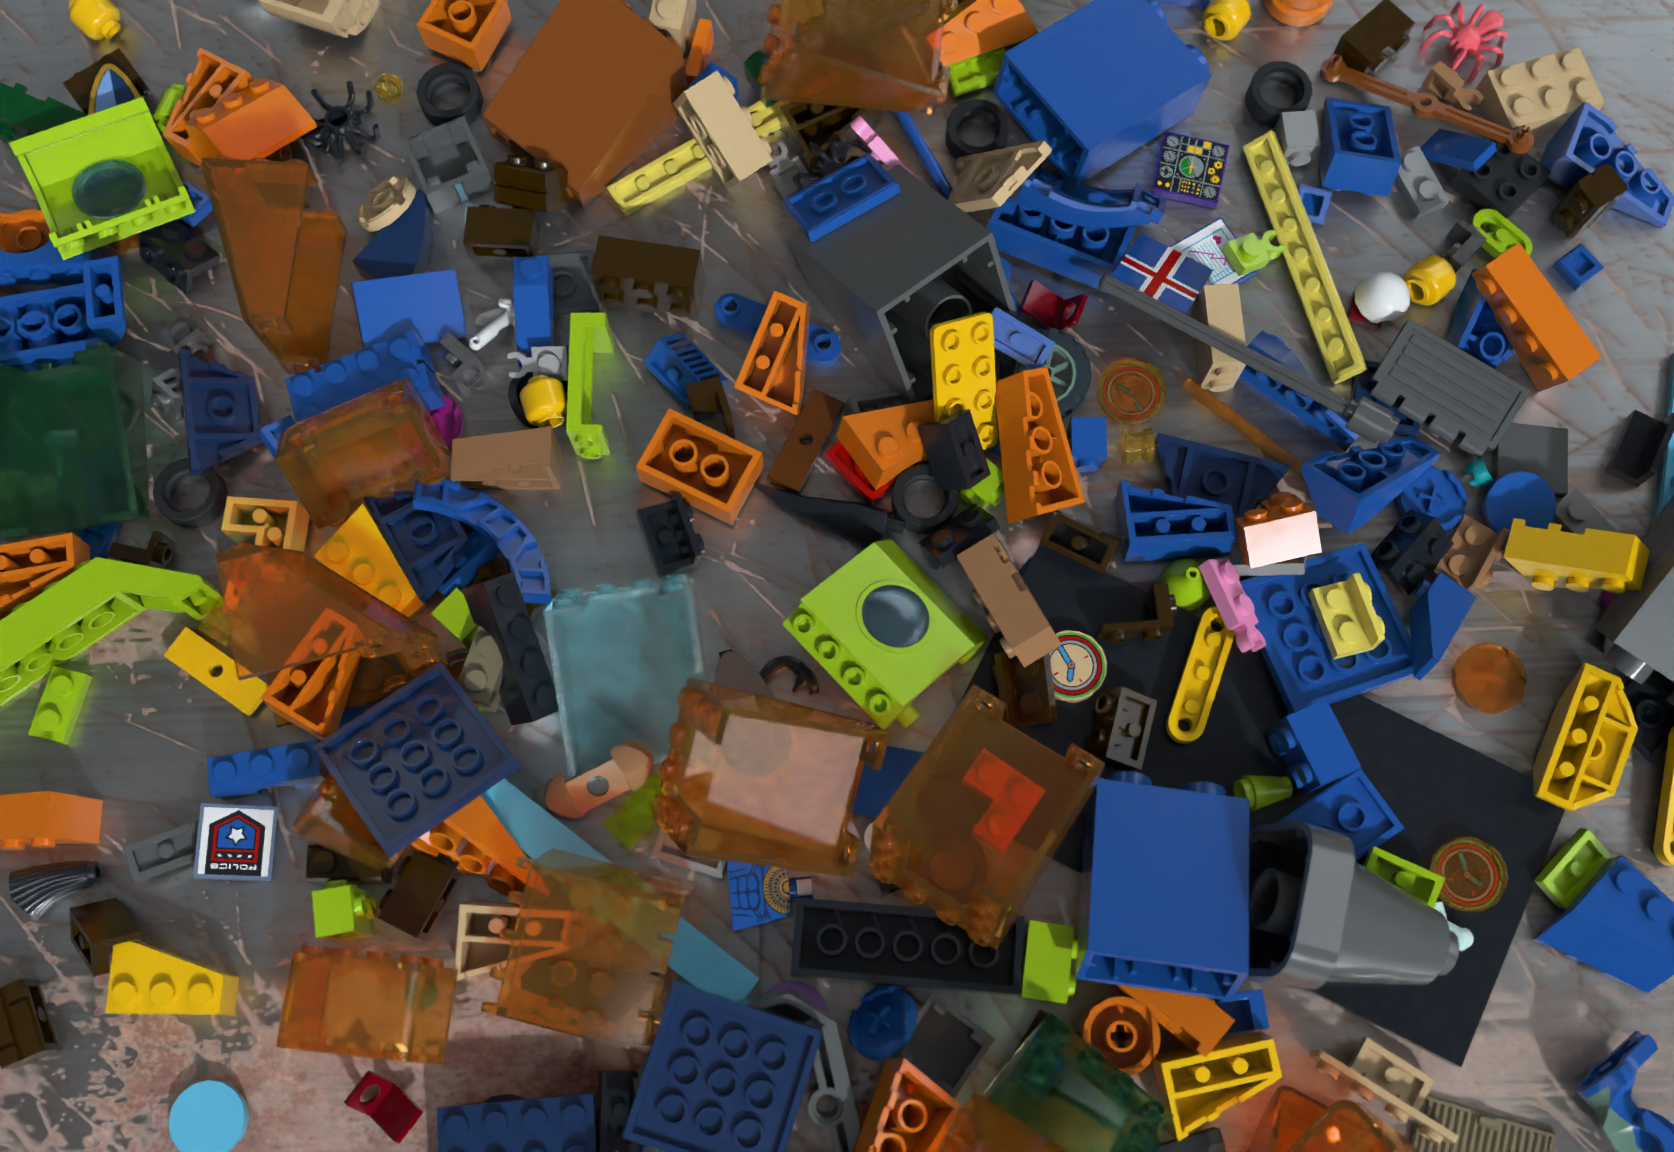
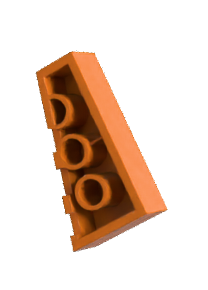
[995,367,1085,524]

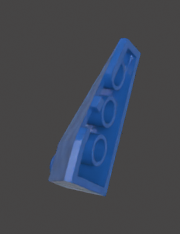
[1540,102,1674,228]
[1447,269,1514,369]
[1239,330,1359,452]
[1300,436,1441,534]

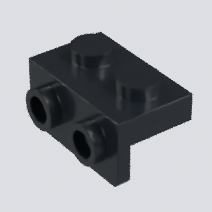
[139,219,220,294]
[637,492,705,578]
[918,503,1000,570]
[1370,509,1454,596]

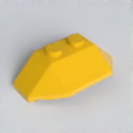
[1532,663,1638,812]

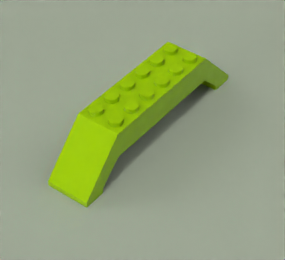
[0,557,226,707]

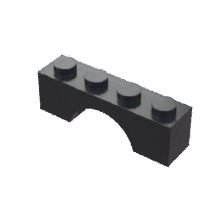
[462,572,563,725]

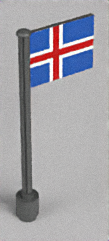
[1098,233,1400,445]

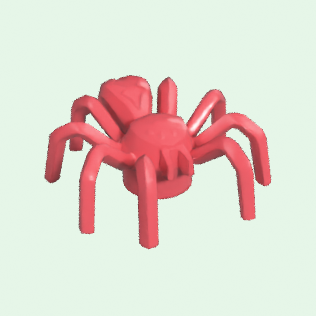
[1420,1,1508,83]

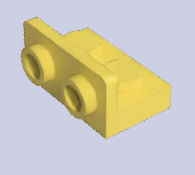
[1308,572,1385,660]

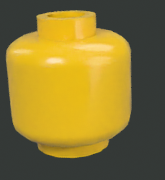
[68,0,121,40]
[1202,0,1251,41]
[1403,255,1456,306]
[519,375,567,428]

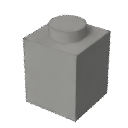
[1274,110,1321,166]

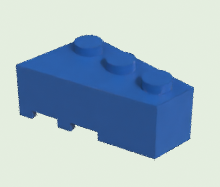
[1115,480,1237,562]

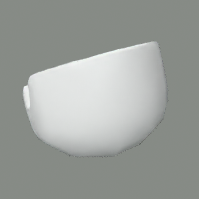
[1354,271,1410,324]

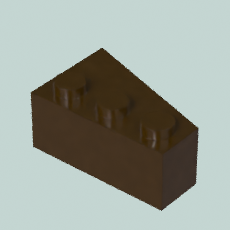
[780,67,884,175]

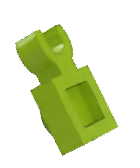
[1222,230,1286,277]

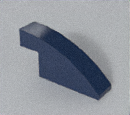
[352,188,433,280]

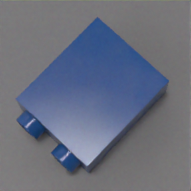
[993,0,1212,188]
[1075,771,1249,1001]

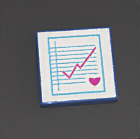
[1169,217,1259,300]

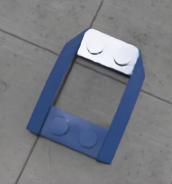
[1016,164,1166,228]

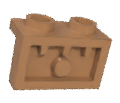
[1429,515,1510,593]

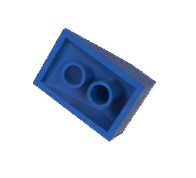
[1319,97,1401,196]

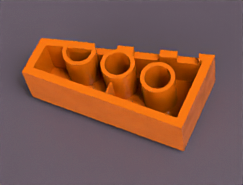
[1472,242,1602,392]
[854,1058,963,1152]

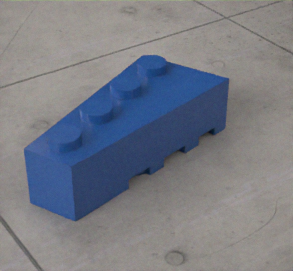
[988,197,1137,293]

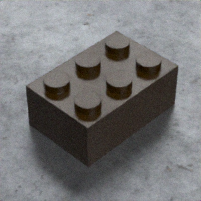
[591,235,706,317]

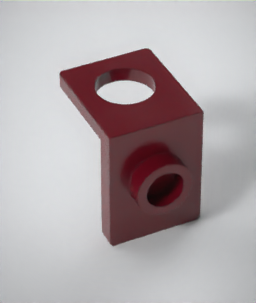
[1019,280,1088,331]
[344,1070,423,1144]

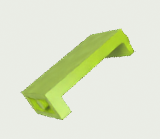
[566,313,614,459]

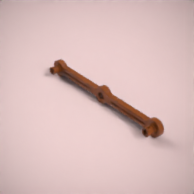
[1320,54,1534,154]

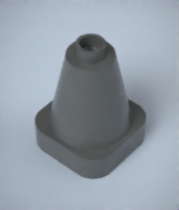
[1245,821,1459,989]

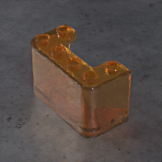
[275,378,450,530]
[275,945,458,1064]

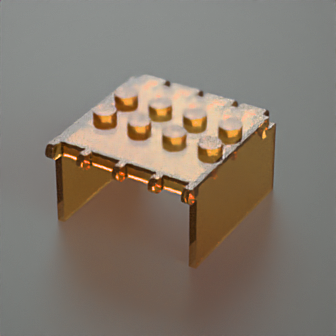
[481,848,697,1051]

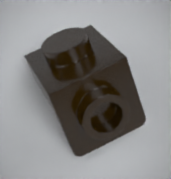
[108,531,173,569]

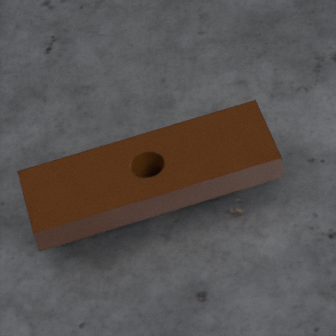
[767,388,845,494]

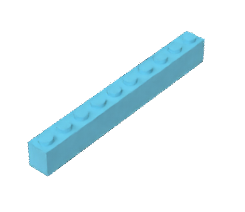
[480,778,761,1001]

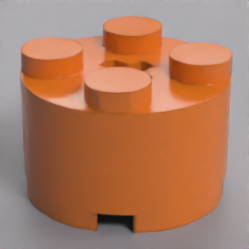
[1077,996,1160,1076]

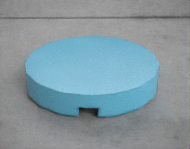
[168,1080,249,1152]

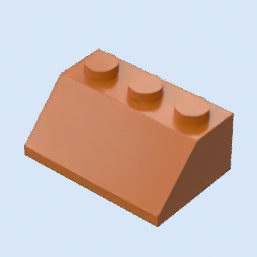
[183,78,317,173]

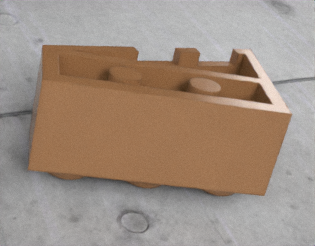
[450,426,563,490]
[957,533,1062,668]

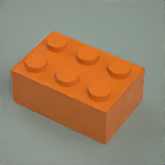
[635,408,764,525]

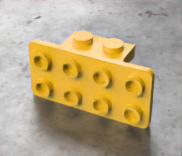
[930,312,998,450]

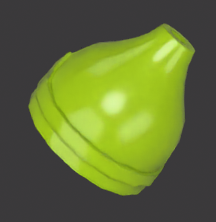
[1158,558,1211,612]

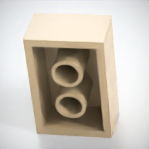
[1476,47,1605,138]
[673,70,773,190]

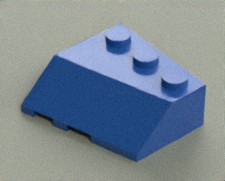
[1533,855,1674,994]

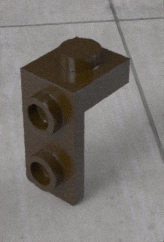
[1096,583,1177,644]

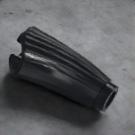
[9,860,102,920]

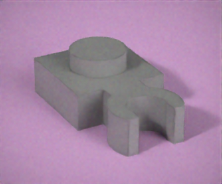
[766,141,815,199]
[507,345,569,381]

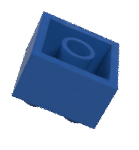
[1268,699,1361,796]

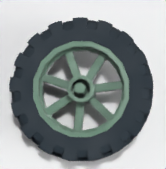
[999,328,1092,418]

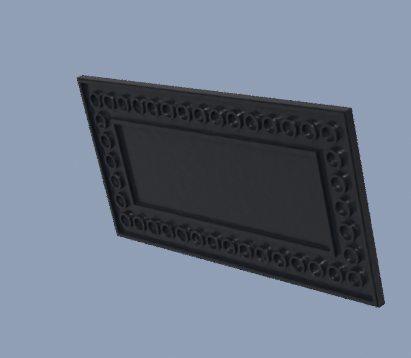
[925,544,1565,1067]

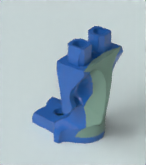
[1576,1031,1674,1152]

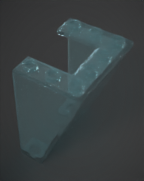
[543,573,717,783]

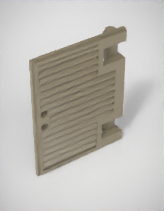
[1408,1094,1557,1152]

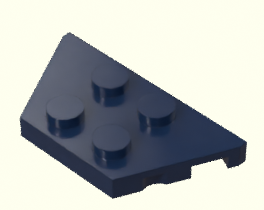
[178,349,261,475]
[1155,433,1290,522]
[363,490,472,603]

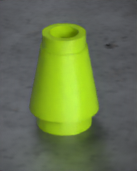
[1233,775,1292,812]

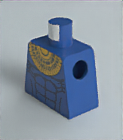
[727,857,813,932]

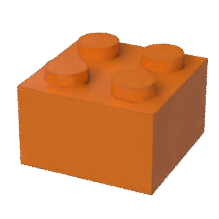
[416,0,513,72]

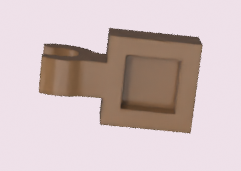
[1421,60,1484,113]

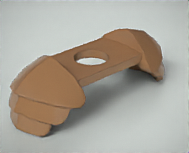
[544,739,653,819]

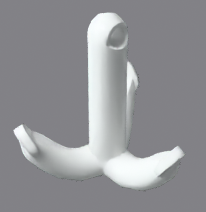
[469,298,517,351]

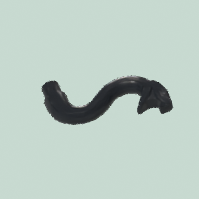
[719,649,820,695]

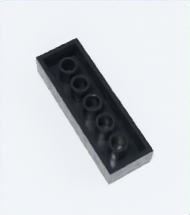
[790,897,1024,996]

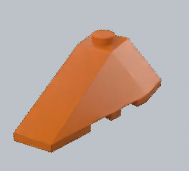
[411,796,552,904]

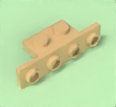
[1309,1037,1459,1145]

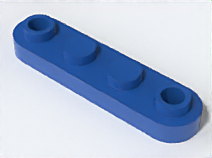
[714,293,841,367]

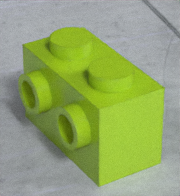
[311,880,377,942]
[1018,920,1078,1005]

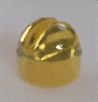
[374,73,403,102]

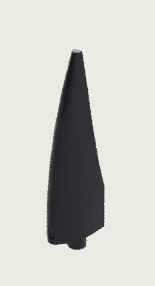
[754,483,906,548]

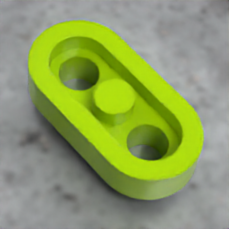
[1469,209,1533,258]

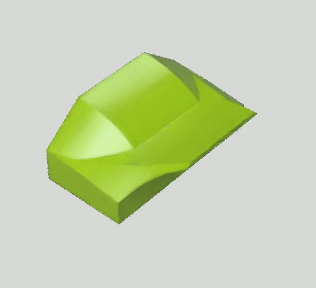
[1363,846,1445,908]

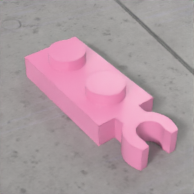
[850,115,916,177]
[1198,559,1266,653]

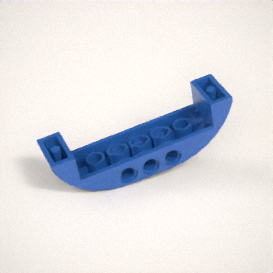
[0,256,126,380]

